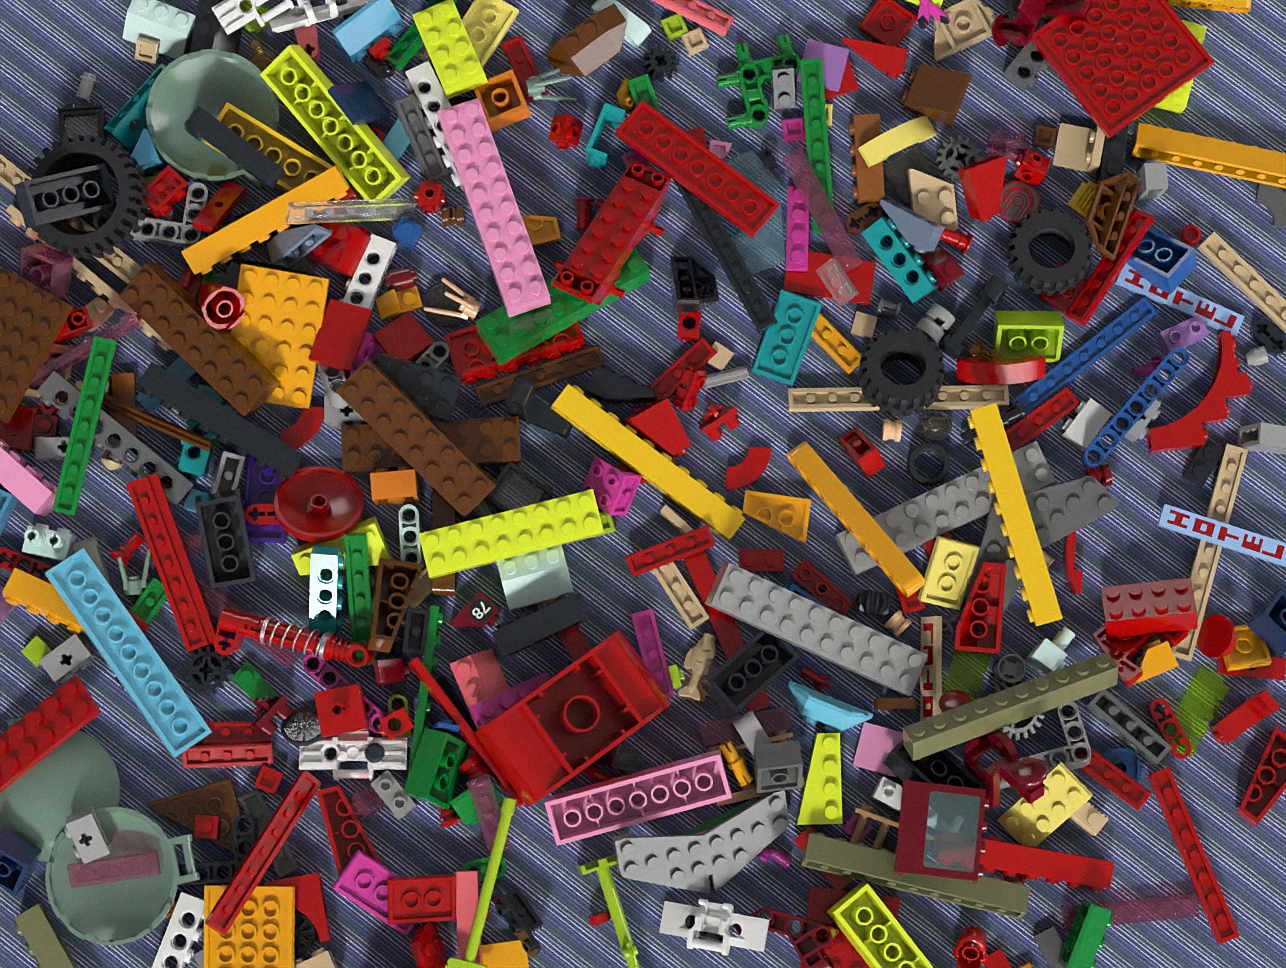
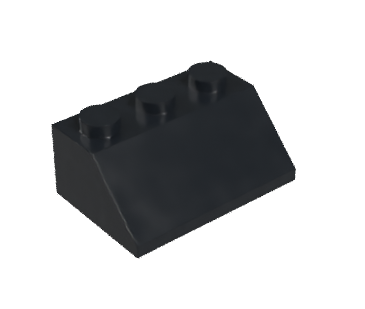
[189,0,246,55]

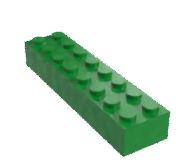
[475,247,650,366]

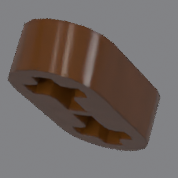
[845,202,883,235]
[874,698,916,710]

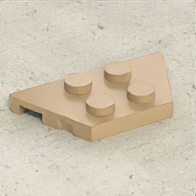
[933,0,997,63]
[907,169,958,253]

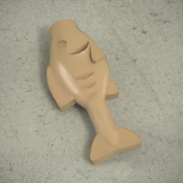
[678,633,716,700]

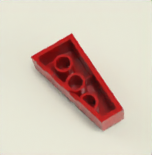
[1236,726,1286,827]
[316,785,383,877]

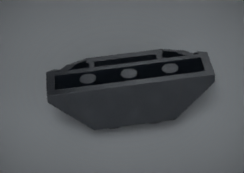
[670,256,719,314]

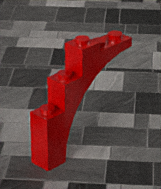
[1146,330,1252,454]

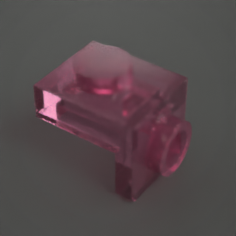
[349,787,385,820]

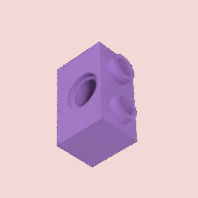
[1155,314,1209,357]

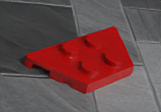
[410,922,448,968]

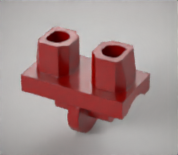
[697,402,740,442]

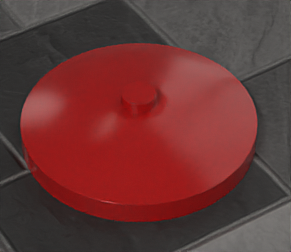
[274,466,364,542]

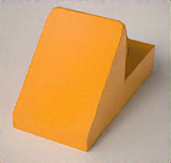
[375,286,423,321]

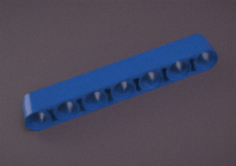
[1081,347,1190,469]

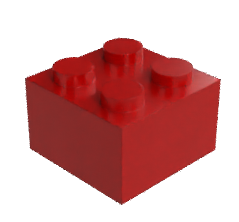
[307,217,371,277]

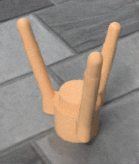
[423,278,481,320]

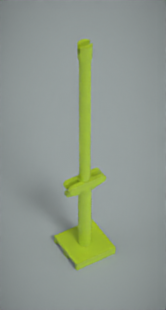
[445,797,517,968]
[577,854,640,968]

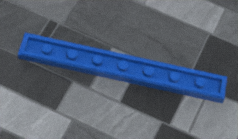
[1009,296,1158,419]

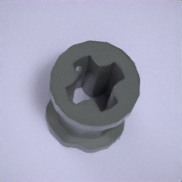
[875,297,902,322]

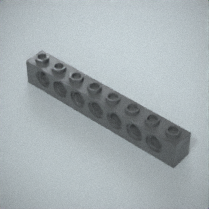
[37,371,195,506]

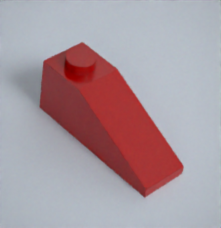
[842,37,909,78]

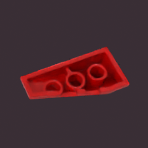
[954,562,1006,654]

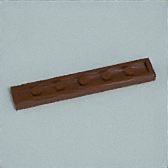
[474,345,606,408]

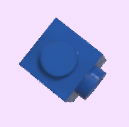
[391,216,424,251]

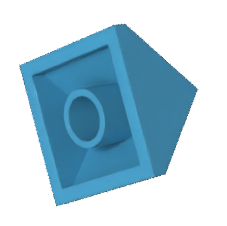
[131,129,165,178]

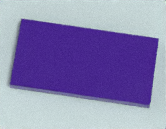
[244,454,287,544]

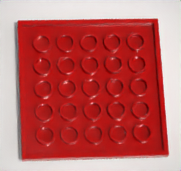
[1030,0,1215,139]

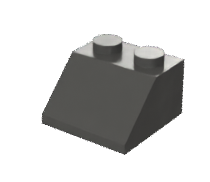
[753,741,803,793]

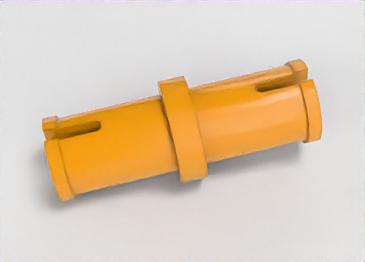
[719,740,753,786]

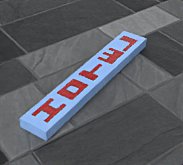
[1115,263,1245,337]
[1157,504,1286,567]

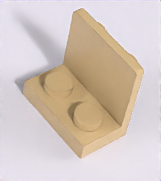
[1052,123,1105,173]

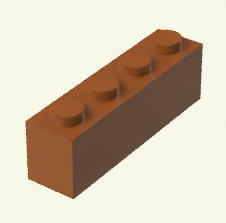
[848,114,885,205]

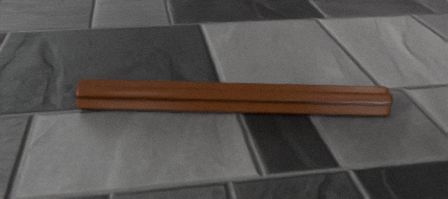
[102,394,213,451]

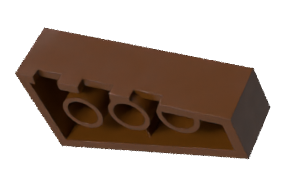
[367,558,424,653]

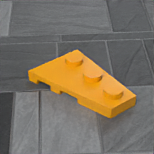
[521,215,561,247]
[742,490,811,544]

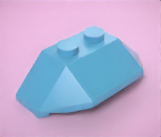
[787,680,873,733]

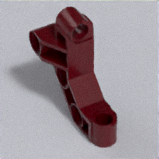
[733,908,842,968]

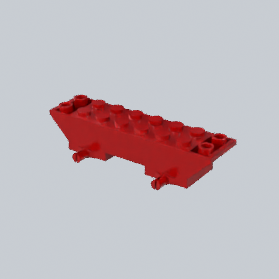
[552,160,672,306]

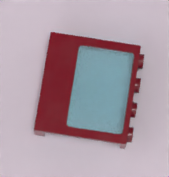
[894,780,990,883]

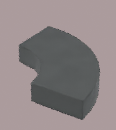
[1255,183,1286,229]

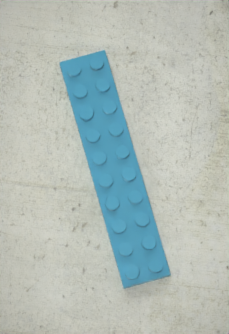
[45,548,212,758]

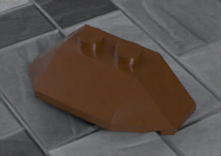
[545,4,627,77]
[1085,172,1141,261]

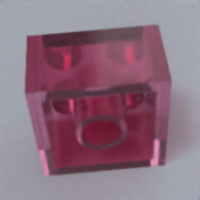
[18,243,74,300]

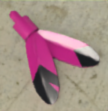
[918,0,950,29]

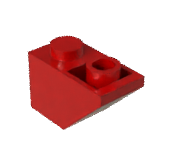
[53,306,93,344]

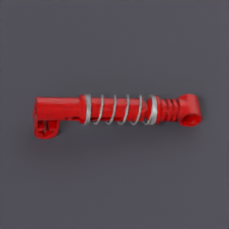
[214,608,374,667]

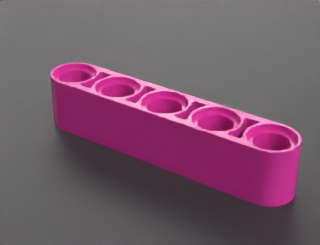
[303,654,390,734]

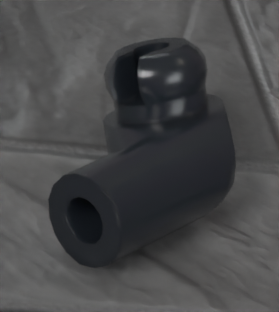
[363,56,395,78]

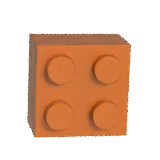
[474,69,532,132]
[370,466,420,506]

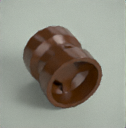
[441,204,465,227]

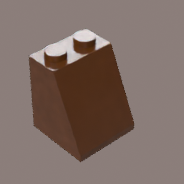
[902,63,972,127]

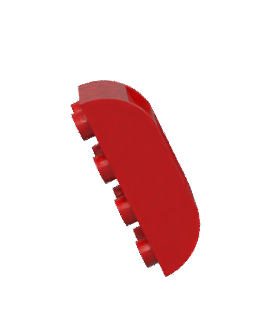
[475,628,672,807]

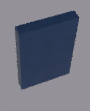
[328,81,392,125]

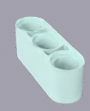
[590,0,652,48]
[399,504,422,564]

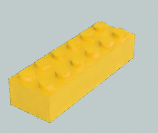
[204,102,342,210]

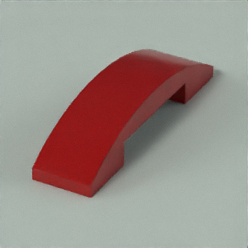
[957,356,1046,385]
[1062,525,1086,595]

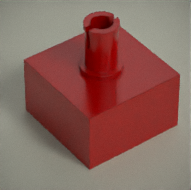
[314,684,370,738]

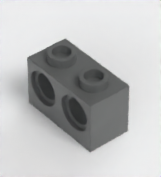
[1003,41,1049,91]

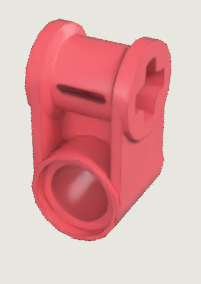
[294,23,321,64]

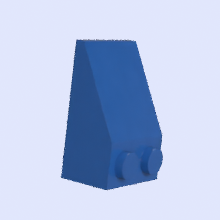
[1127,226,1197,294]

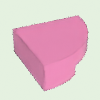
[709,139,732,159]

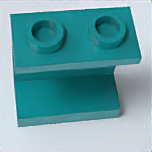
[585,103,625,169]

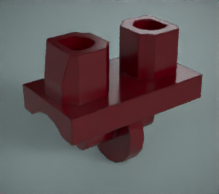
[250,695,292,735]

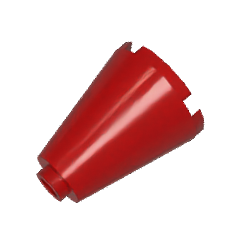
[198,282,246,330]

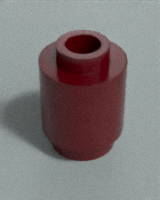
[384,266,418,292]

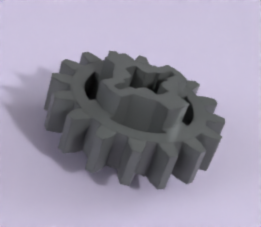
[936,135,984,184]

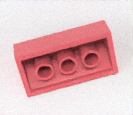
[450,648,509,730]

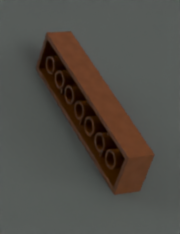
[119,263,281,417]
[335,358,497,518]
[341,416,522,473]

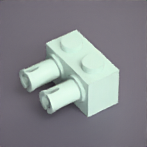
[22,523,76,561]
[1024,627,1075,676]

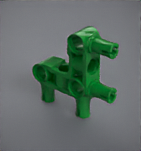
[715,33,800,130]

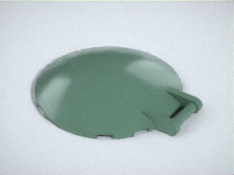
[146,49,279,189]
[0,716,121,862]
[45,807,200,946]

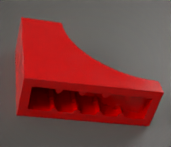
[1209,690,1281,745]
[264,872,332,942]

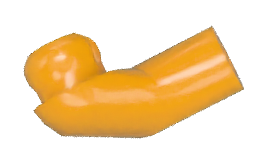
[616,78,634,110]

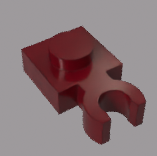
[33,401,59,438]

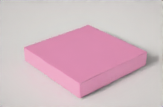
[852,722,903,777]

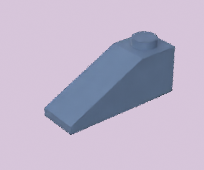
[880,199,945,253]
[267,224,332,270]

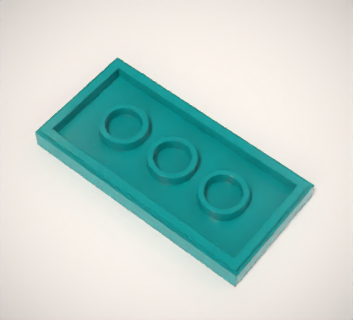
[751,289,823,387]

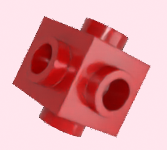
[548,114,583,150]
[1014,148,1051,187]
[414,180,447,213]

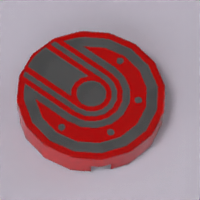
[999,180,1040,224]

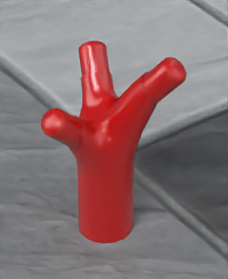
[800,666,832,693]

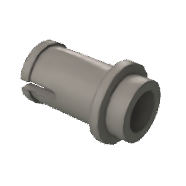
[76,72,97,101]

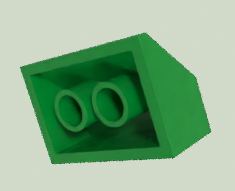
[403,728,469,810]
[1058,899,1113,968]

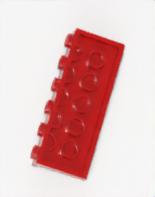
[444,321,585,385]

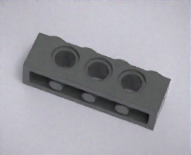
[1084,689,1172,765]

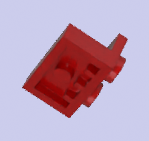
[143,165,188,219]

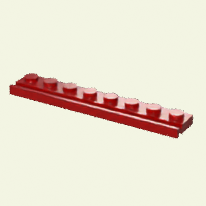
[126,473,216,652]

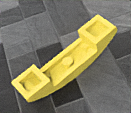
[858,116,937,167]

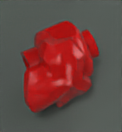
[952,926,989,968]

